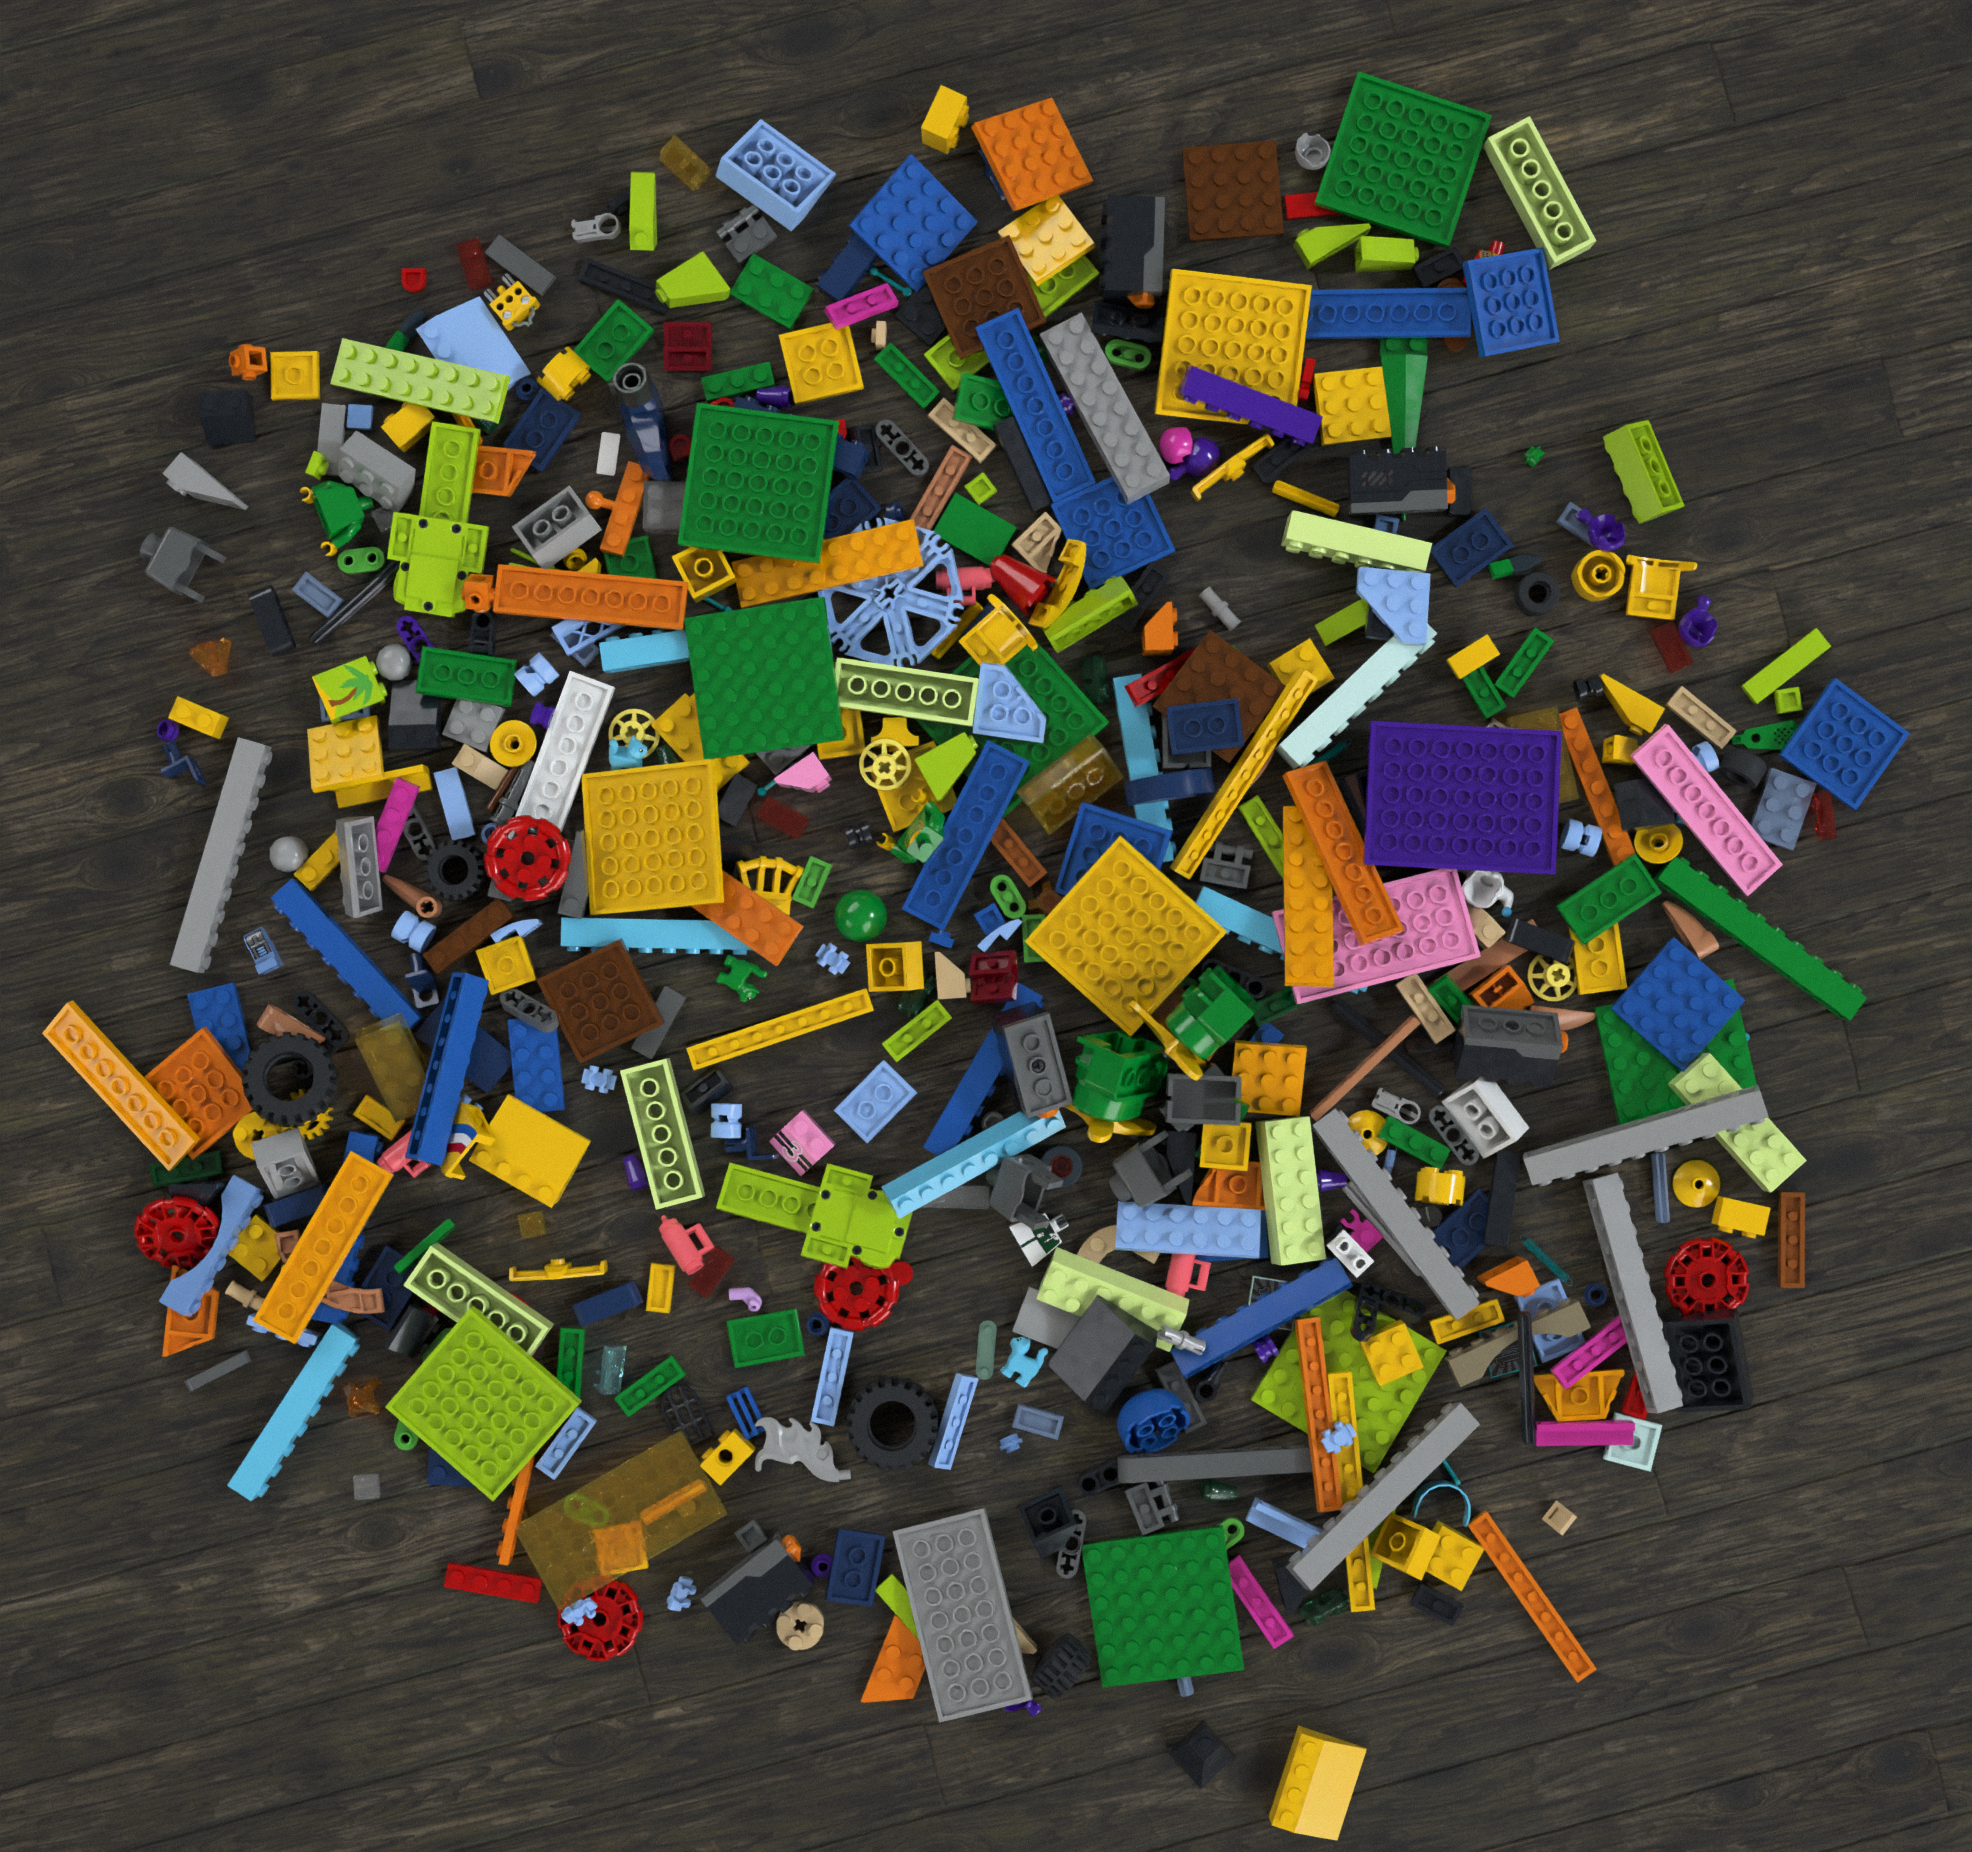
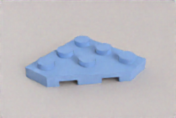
[1356,567,1430,646]
[973,662,1047,743]

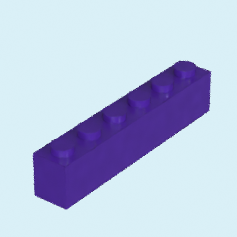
[1178,366,1323,447]

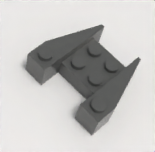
[488,817,589,919]

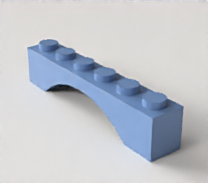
[159,1175,265,1316]

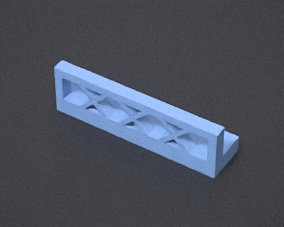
[551,620,626,656]
[1245,1497,1323,1549]

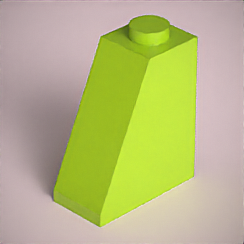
[1354,236,1419,273]
[655,251,730,308]
[915,732,978,802]

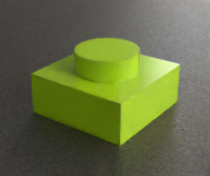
[305,451,329,480]

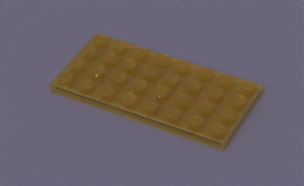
[513,1429,728,1612]

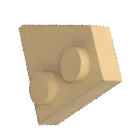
[1011,512,1062,573]

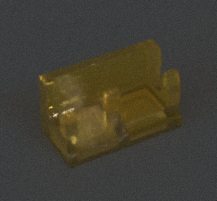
[659,134,711,192]

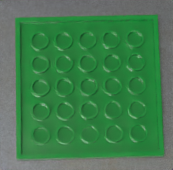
[1314,71,1492,249]
[678,403,839,564]
[684,597,845,760]
[915,641,1109,818]
[1593,979,1757,1125]
[1082,1525,1244,1688]

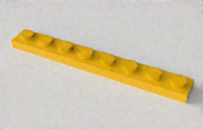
[686,988,874,1070]

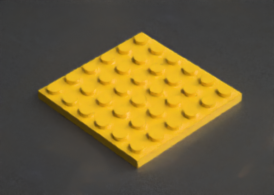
[1154,269,1312,425]
[581,759,724,916]
[1024,835,1227,1037]

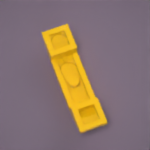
[1028,539,1086,629]

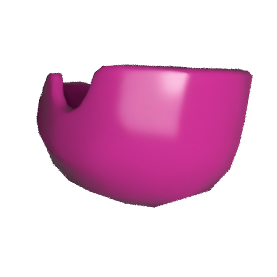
[1159,427,1192,464]

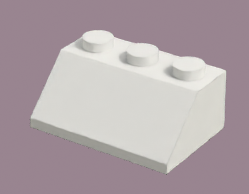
[1441,1077,1529,1159]

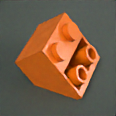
[1142,602,1178,656]
[1468,965,1534,1010]

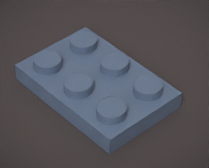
[1750,768,1816,851]

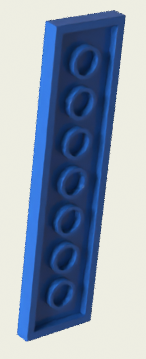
[1305,288,1471,339]
[975,308,1096,503]
[902,740,1030,931]

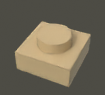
[871,321,887,350]
[1542,1500,1577,1536]

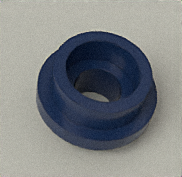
[515,377,539,401]
[886,501,905,522]
[1583,1283,1608,1307]
[806,1312,830,1336]

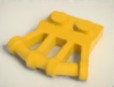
[736,855,804,915]

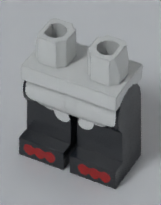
[1324,1224,1374,1278]

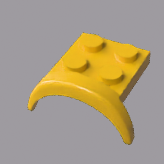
[1625,555,1697,621]
[959,594,1038,667]

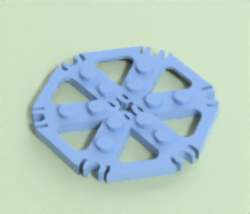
[818,517,965,667]

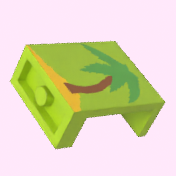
[312,656,388,724]

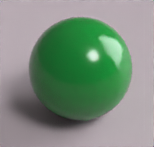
[834,889,887,942]

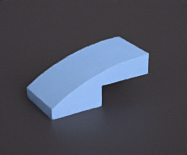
[490,919,544,943]
[977,919,1022,953]

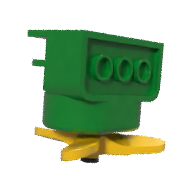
[1128,964,1259,1081]
[1063,1030,1169,1143]

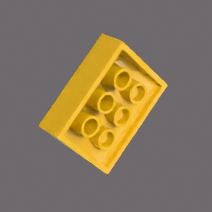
[469,1094,591,1208]
[1269,1725,1367,1840]

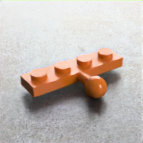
[585,461,650,557]

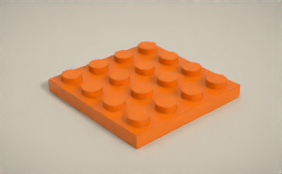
[971,98,1093,211]
[144,1027,254,1160]

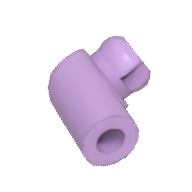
[729,1287,762,1312]

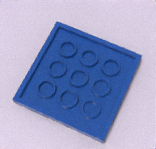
[848,154,978,292]
[1462,247,1560,358]
[1051,477,1176,590]
[1778,678,1910,810]
[1054,801,1173,896]
[1610,937,1746,1072]

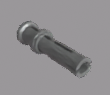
[489,760,535,826]

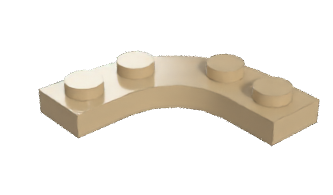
[1076,1225,1160,1264]

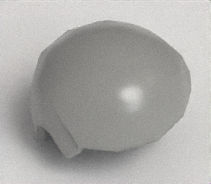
[1295,133,1331,170]
[376,643,413,681]
[270,836,309,872]

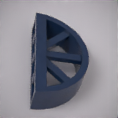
[1124,768,1216,806]

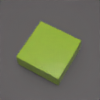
[964,472,997,506]
[1773,687,1803,714]

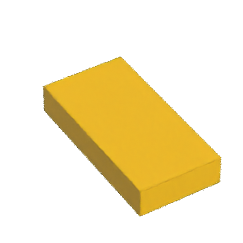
[1446,634,1500,680]
[352,1095,406,1141]
[646,1263,675,1313]

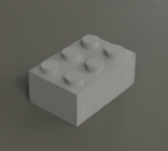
[338,430,416,512]
[512,485,602,569]

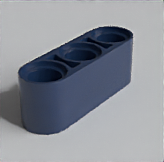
[264,1183,330,1228]
[571,1280,643,1327]

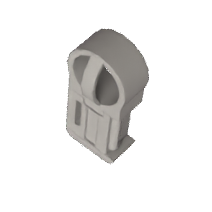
[571,213,622,243]
[1371,1088,1421,1124]

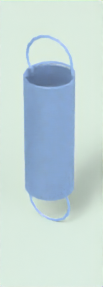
[1383,1147,1397,1175]

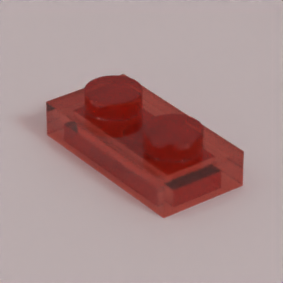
[456,237,493,291]
[1649,621,1694,674]
[1812,791,1837,841]
[757,796,810,840]
[688,1246,736,1298]

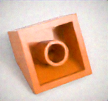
[1476,1256,1540,1298]

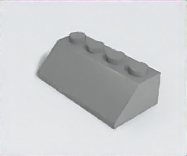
[335,816,383,918]

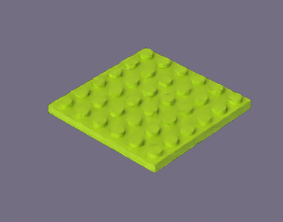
[1251,1290,1447,1473]
[385,1306,582,1501]

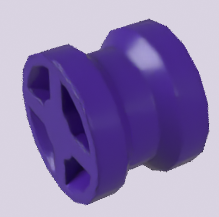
[530,702,556,730]
[1251,1334,1279,1363]

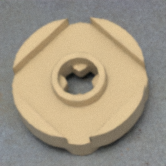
[776,1600,824,1651]

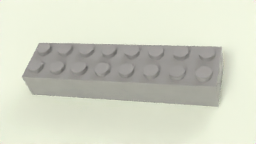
[1040,312,1170,505]

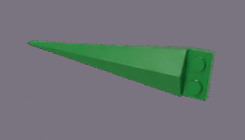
[1379,338,1428,521]

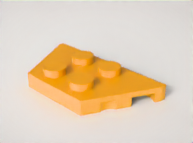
[1534,1369,1625,1422]

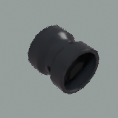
[1573,674,1603,702]
[845,820,874,849]

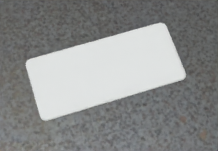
[596,432,620,476]

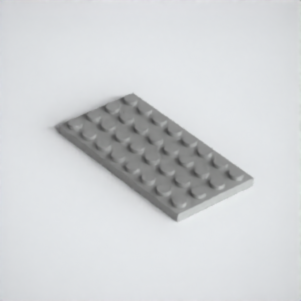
[893,1508,1033,1723]

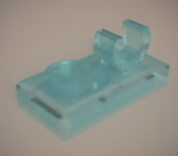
[594,1345,626,1395]

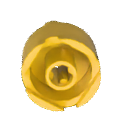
[537,346,591,402]
[1571,550,1625,602]
[233,1112,288,1160]
[1415,1167,1465,1206]

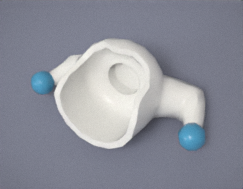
[1457,870,1514,917]

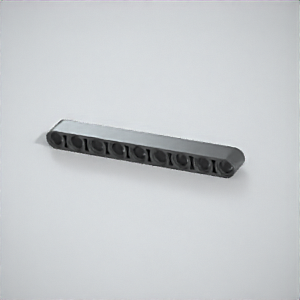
[1117,1444,1312,1483]

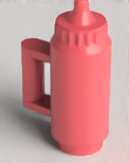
[936,566,996,606]
[377,1130,431,1178]
[659,1215,715,1275]
[1165,1253,1211,1297]

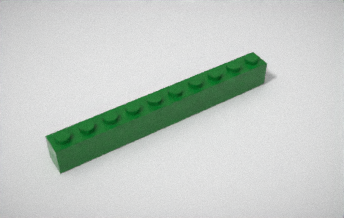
[1653,856,1867,1021]

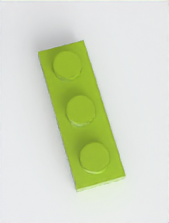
[882,1000,952,1062]

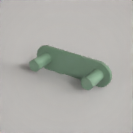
[976,1320,997,1380]

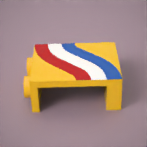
[440,1102,496,1180]

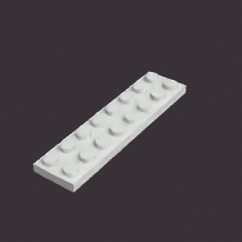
[508,671,615,840]

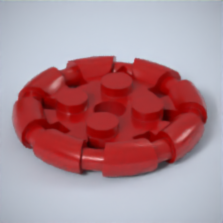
[484,815,571,901]
[134,1196,220,1269]
[1664,1237,1750,1316]
[814,1256,899,1331]
[557,1575,643,1661]

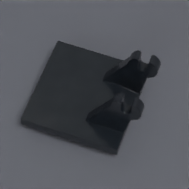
[720,835,753,880]

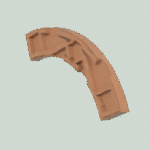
[274,1230,385,1314]

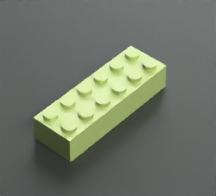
[1483,116,1596,270]
[1281,510,1432,573]
[835,658,979,727]
[1668,1052,1807,1192]
[620,1058,705,1210]
[1255,1116,1326,1265]
[404,1243,554,1356]
[1036,1247,1189,1352]

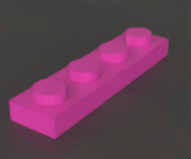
[375,777,420,873]
[1550,1315,1627,1389]
[1228,1554,1294,1649]

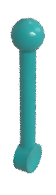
[869,266,912,298]
[688,590,732,612]
[757,762,796,797]
[1442,1460,1461,1486]

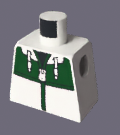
[1009,1212,1069,1266]

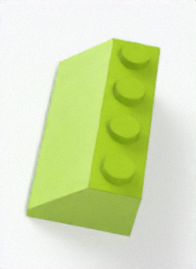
[1603,420,1685,524]
[1042,575,1138,653]

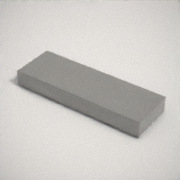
[317,403,347,477]

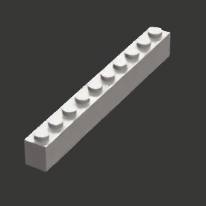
[170,737,272,973]
[1523,1085,1769,1186]
[1311,1108,1480,1320]
[1582,1173,1683,1414]
[1286,1402,1480,1591]

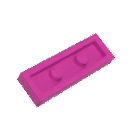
[825,283,899,330]

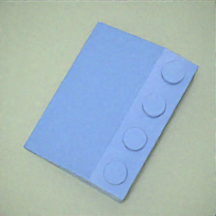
[716,119,836,231]
[416,296,532,391]

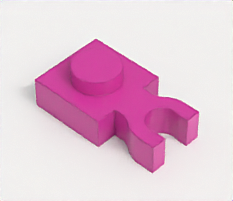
[1340,1209,1383,1253]

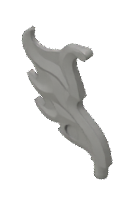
[755,1417,851,1482]

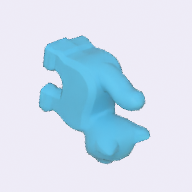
[609,735,648,771]
[1000,1337,1048,1388]

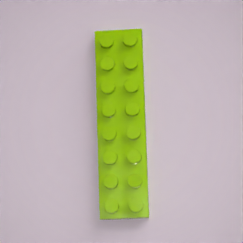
[924,255,1099,393]
[330,338,511,424]

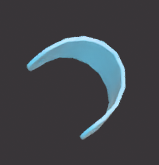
[1412,1480,1471,1527]

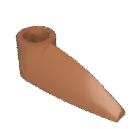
[382,875,442,918]
[1662,901,1719,960]
[256,1004,325,1043]
[1529,1005,1596,1031]

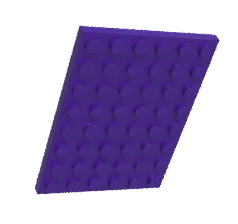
[1363,721,1562,875]

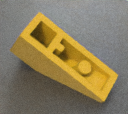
[1599,674,1665,736]

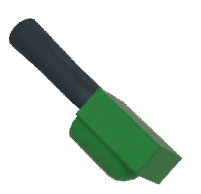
[385,308,425,352]
[1488,555,1541,579]

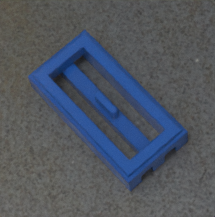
[726,1386,765,1440]

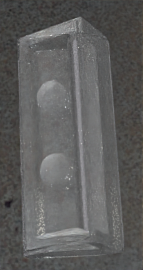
[922,1185,989,1209]

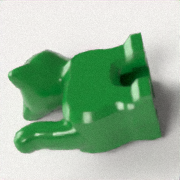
[716,955,768,1002]

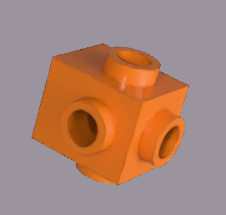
[229,344,268,380]
[461,574,495,612]

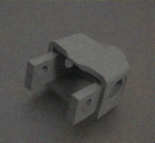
[140,527,227,603]
[1109,1130,1193,1207]
[986,1154,1064,1230]

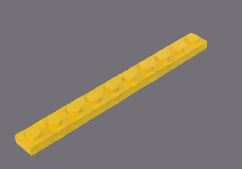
[1169,666,1319,880]
[1327,1370,1375,1612]

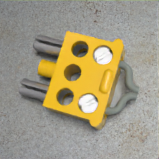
[484,274,540,331]

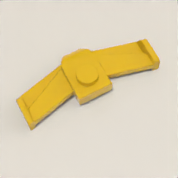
[1191,434,1274,502]
[509,1258,608,1281]

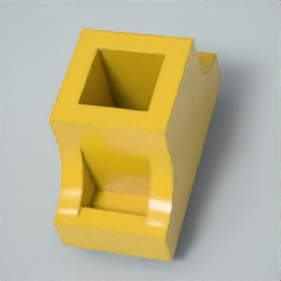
[871,717,919,752]

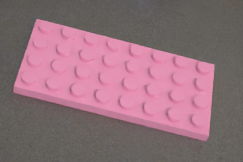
[1271,869,1481,1005]

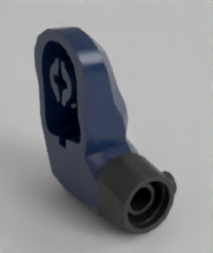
[609,363,672,482]

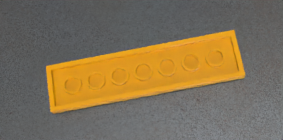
[732,519,924,609]
[1283,806,1334,987]
[42,1001,200,1171]
[253,1151,394,1344]

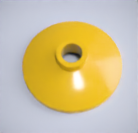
[490,720,537,767]
[1634,824,1683,864]
[1347,1110,1388,1155]
[1672,1160,1720,1208]

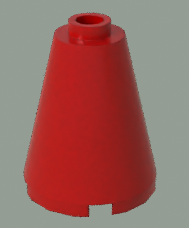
[989,554,1056,617]

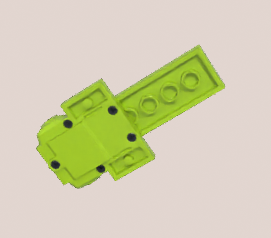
[387,421,489,618]
[716,1163,913,1269]

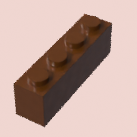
[423,898,517,974]

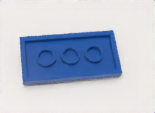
[187,983,252,1074]
[508,1018,565,1112]

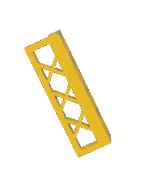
[331,764,433,809]

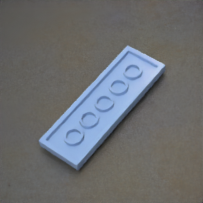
[1115,1201,1261,1259]

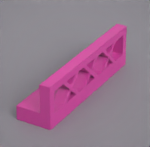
[1536,1420,1635,1446]

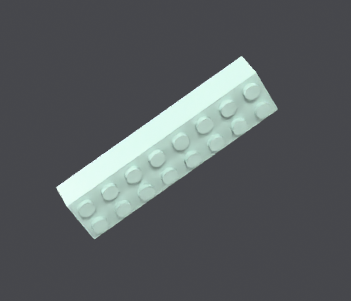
[1275,623,1437,769]

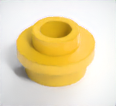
[563,548,587,571]

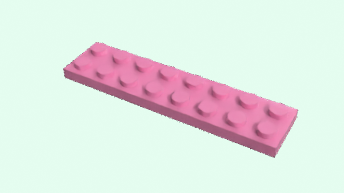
[1630,724,1783,896]

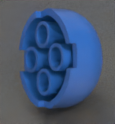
[1117,1388,1191,1454]

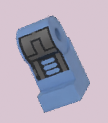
[244,927,284,975]

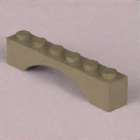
[1445,1298,1591,1387]

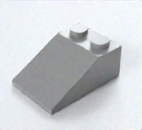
[162,452,248,510]
[251,1128,322,1201]

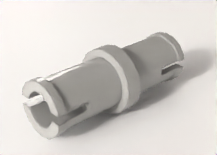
[1199,587,1241,631]
[1157,1325,1206,1355]

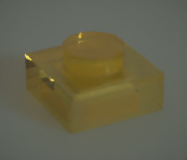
[518,1210,547,1239]

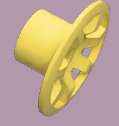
[608,709,660,759]
[859,739,911,790]
[1528,955,1577,1001]

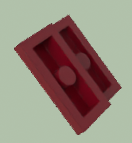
[663,322,712,371]
[969,950,1018,1004]

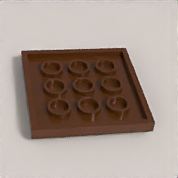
[1182,140,1284,243]
[923,235,1047,360]
[1152,630,1286,764]
[537,938,665,1064]

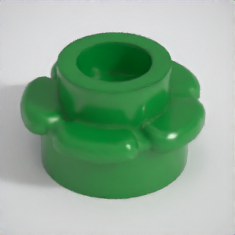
[1523,446,1545,468]

